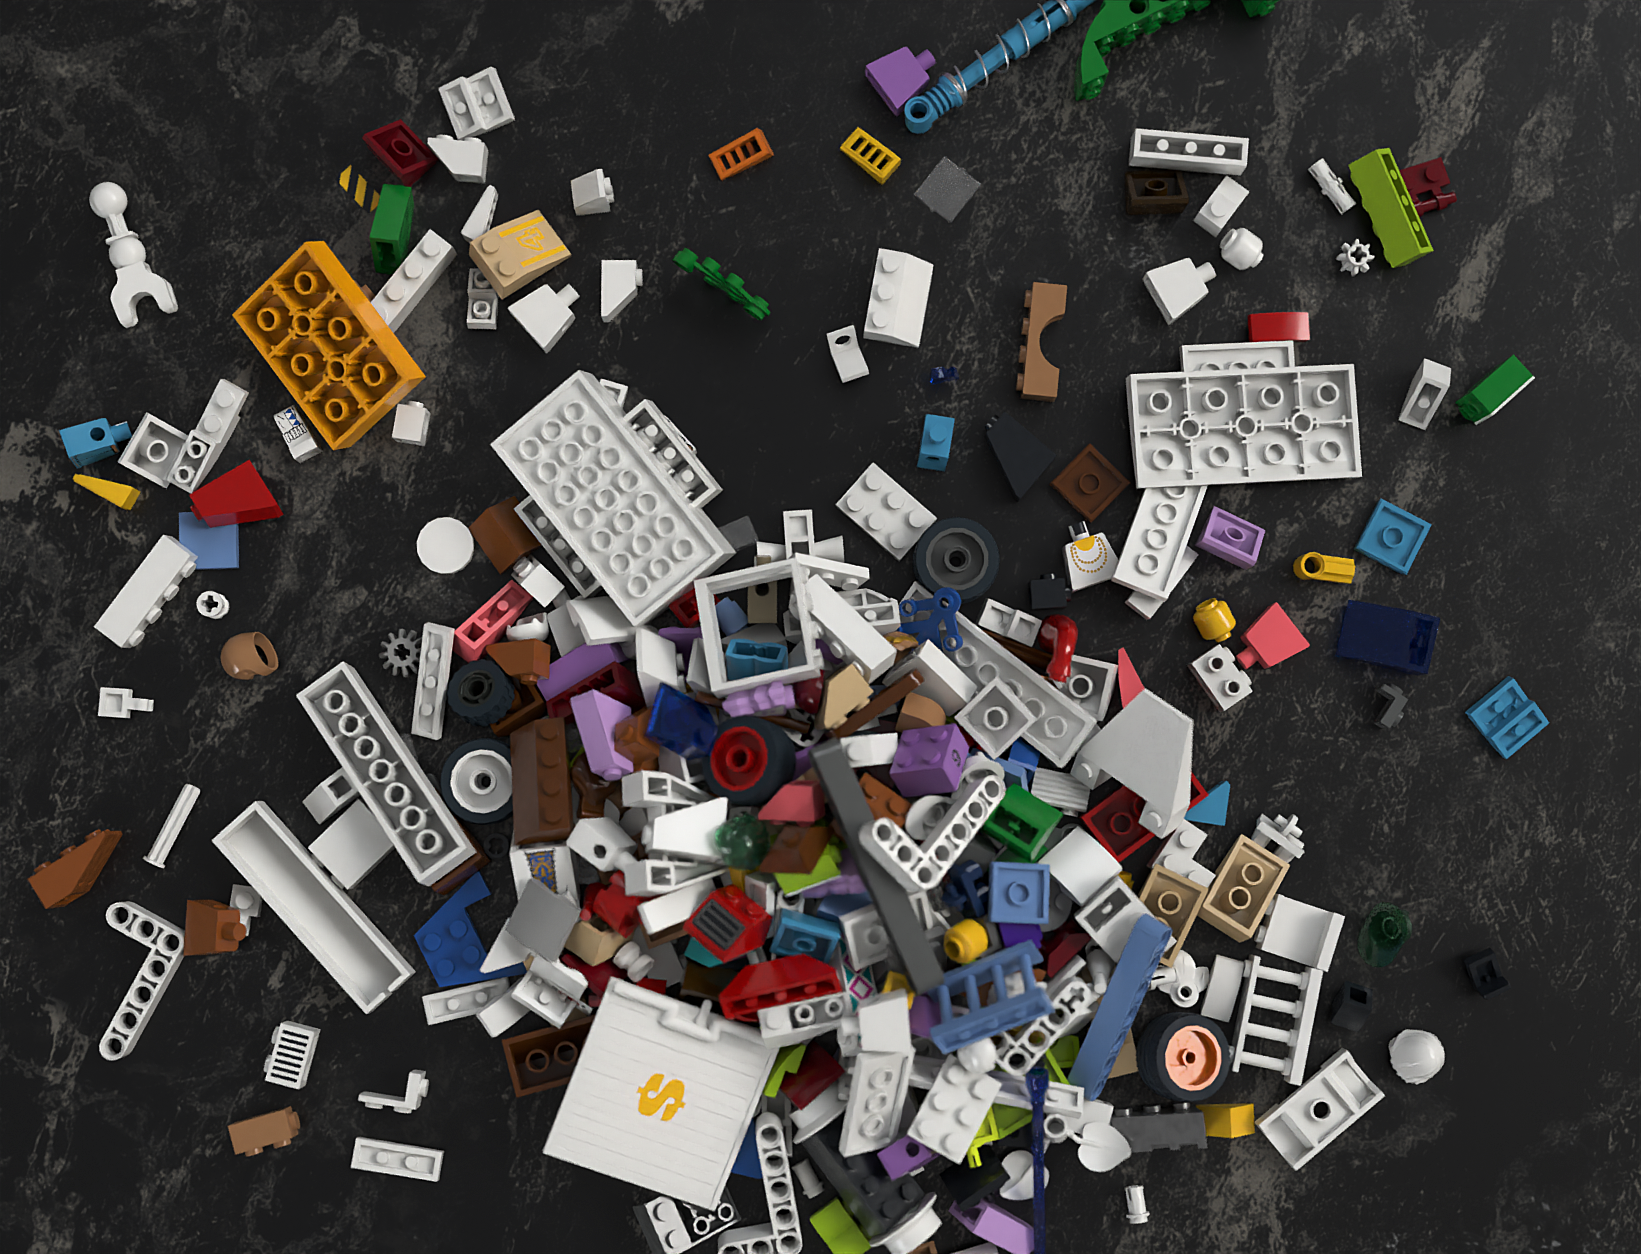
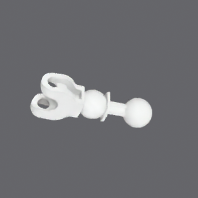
[89,182,178,328]

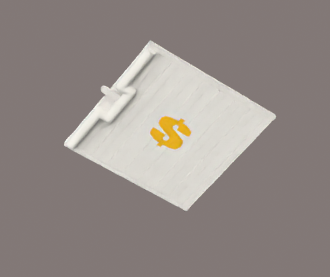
[543,977,780,1211]

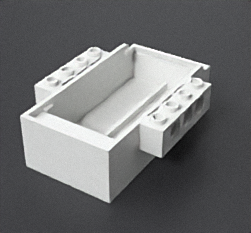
[490,370,736,627]

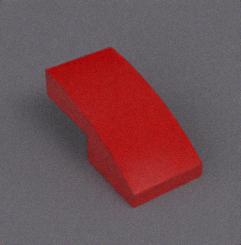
[1248,312,1310,342]

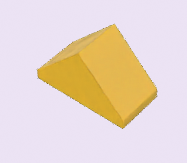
[1195,1103,1255,1138]

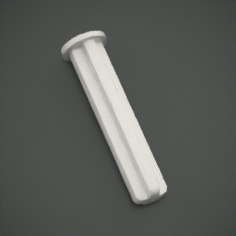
[143,784,200,868]

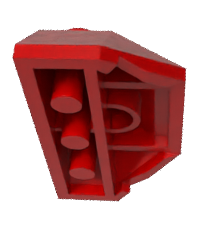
[719,953,843,1022]

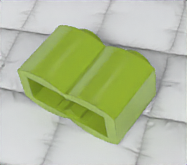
[809,1196,872,1254]

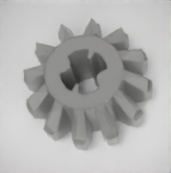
[379,629,422,678]

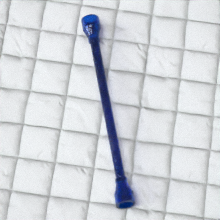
[1025,1067,1049,1254]

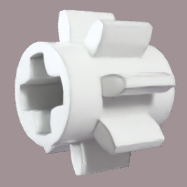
[1336,239,1374,277]

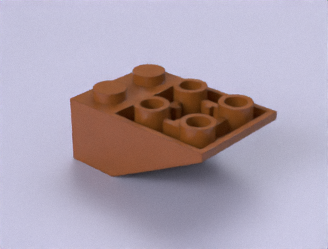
[28,829,123,909]

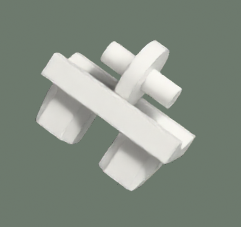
[1251,814,1304,863]

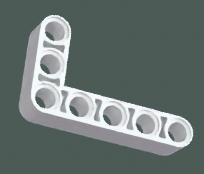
[859,775,1005,892]
[99,901,185,1060]
[718,1112,802,1254]

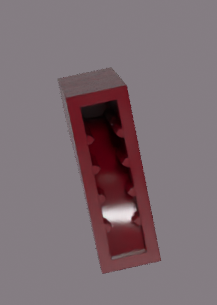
[546,661,646,725]

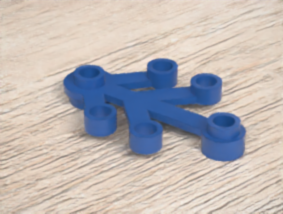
[897,587,963,654]

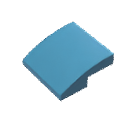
[1465,676,1549,759]

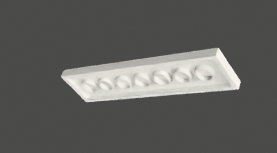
[895,581,1097,768]

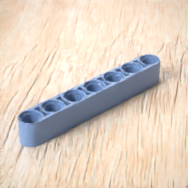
[1067,913,1172,1102]

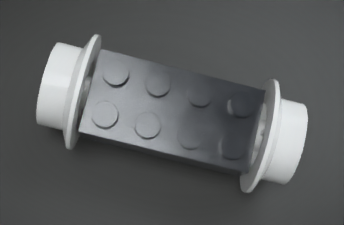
[788,1081,941,1254]

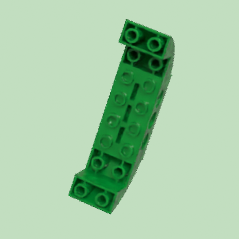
[1074,0,1279,101]

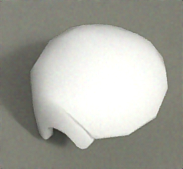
[506,612,549,642]
[956,1037,996,1073]

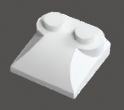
[954,677,1037,760]

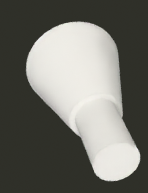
[1086,949,1115,994]

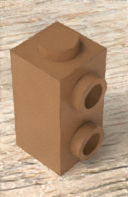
[228,1106,300,1157]

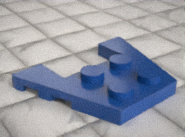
[414,871,527,987]

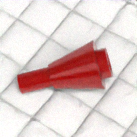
[579,882,608,921]

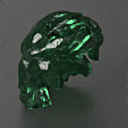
[715,813,770,871]

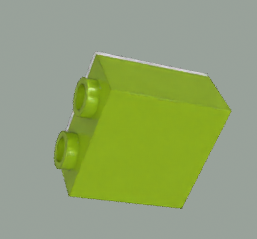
[770,816,843,897]

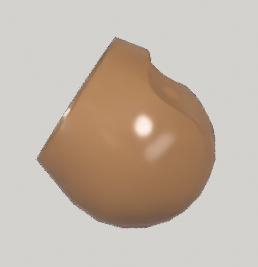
[220,632,278,680]

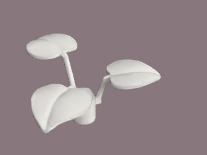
[1000,1113,1131,1200]

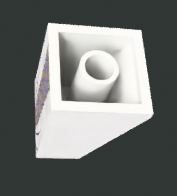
[510,830,581,907]

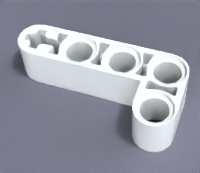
[994,977,1090,1076]

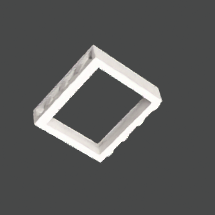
[694,557,824,699]

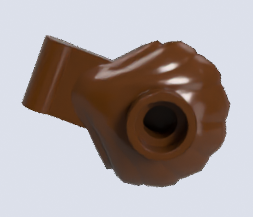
[570,752,620,819]

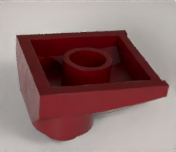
[1036,918,1092,978]

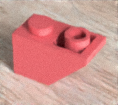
[758,780,825,826]

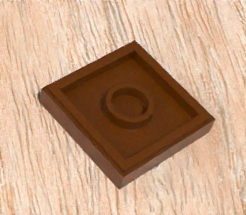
[1049,443,1130,523]

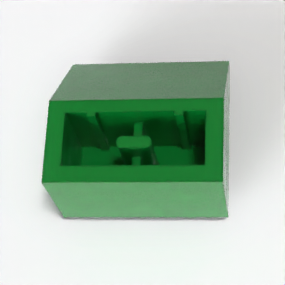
[981,783,1063,863]

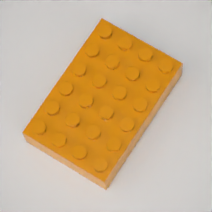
[232,241,426,450]

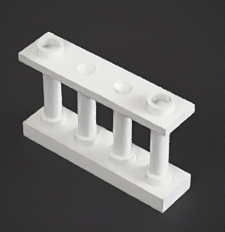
[1228,954,1323,1086]

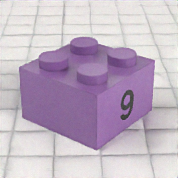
[889,724,969,797]

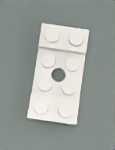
[1254,1048,1385,1171]

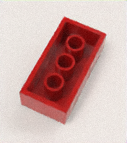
[1077,772,1209,863]

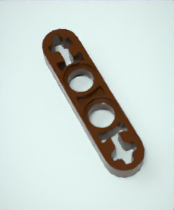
[824,668,925,740]

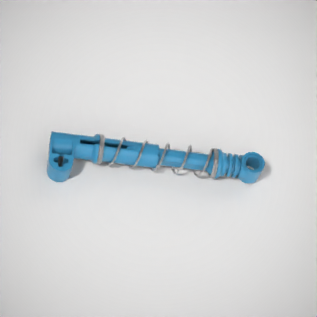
[904,0,1095,134]

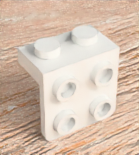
[511,953,588,1029]

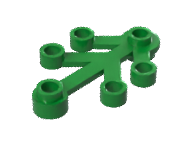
[672,248,771,321]

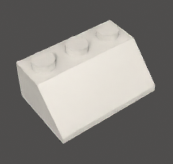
[863,248,933,348]

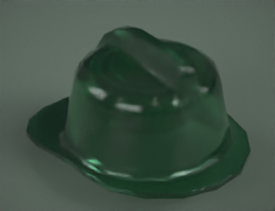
[1357,902,1413,967]

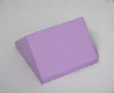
[1195,506,1265,570]

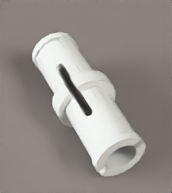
[1308,158,1356,214]

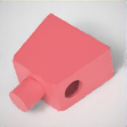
[1236,602,1310,669]

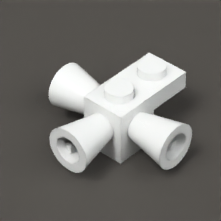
[757,510,844,596]

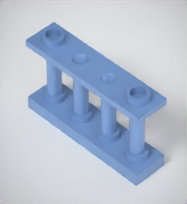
[927,940,1054,1054]

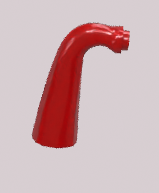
[1037,614,1078,683]

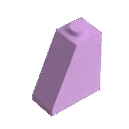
[571,689,633,781]
[949,1198,1041,1254]

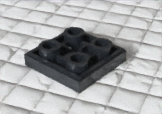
[939,1144,1011,1212]

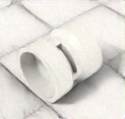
[613,941,655,982]

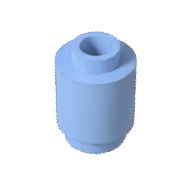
[715,597,750,636]

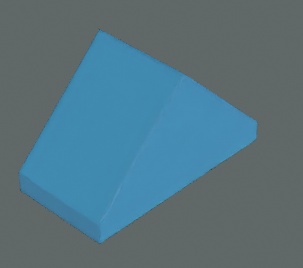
[1184,781,1230,826]

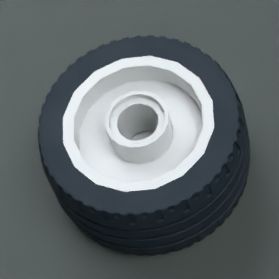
[440,738,513,825]

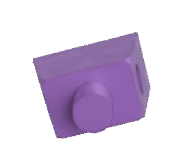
[865,47,936,117]
[878,1135,941,1180]

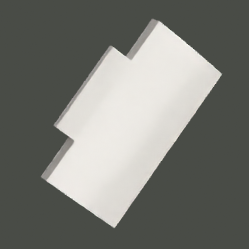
[1126,341,1362,489]

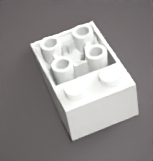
[1074,875,1177,964]

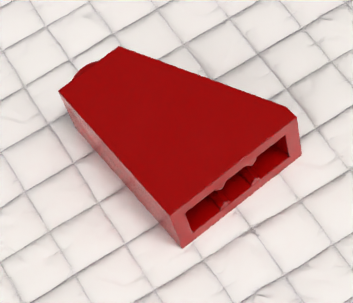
[189,460,284,528]

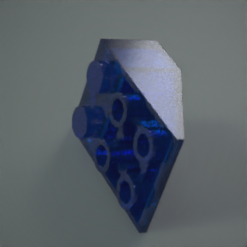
[1336,600,1440,676]

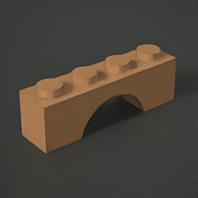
[1016,282,1067,402]

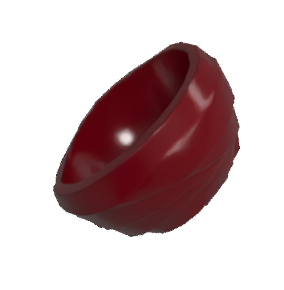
[792,669,824,715]

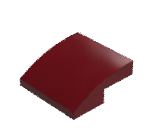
[779,1041,846,1111]

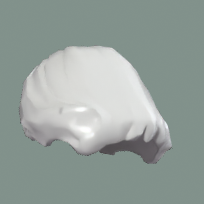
[1389,1029,1445,1085]

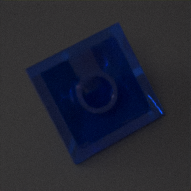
[644,682,718,760]

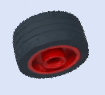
[702,716,797,807]

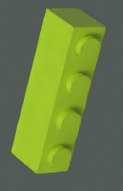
[1348,148,1434,268]

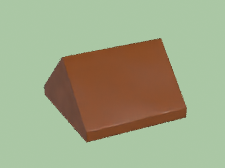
[468,496,542,575]

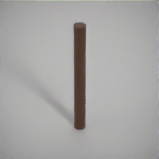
[694,691,810,734]

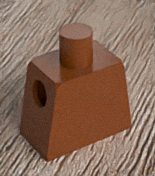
[183,900,247,956]

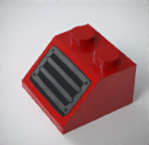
[683,883,773,963]

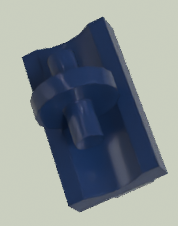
[942,860,989,918]

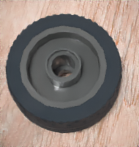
[913,517,1000,604]

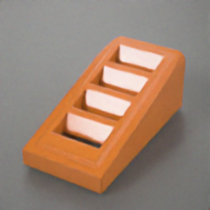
[709,128,774,180]

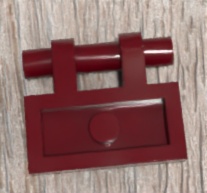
[1399,157,1457,217]

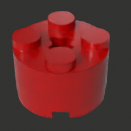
[592,870,662,938]

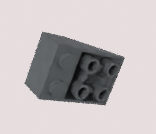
[632,1184,741,1254]

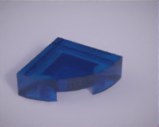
[930,366,959,384]

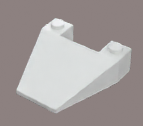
[1070,689,1193,839]
[622,771,736,897]

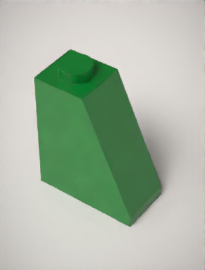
[369,184,414,275]

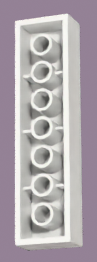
[296,661,476,886]

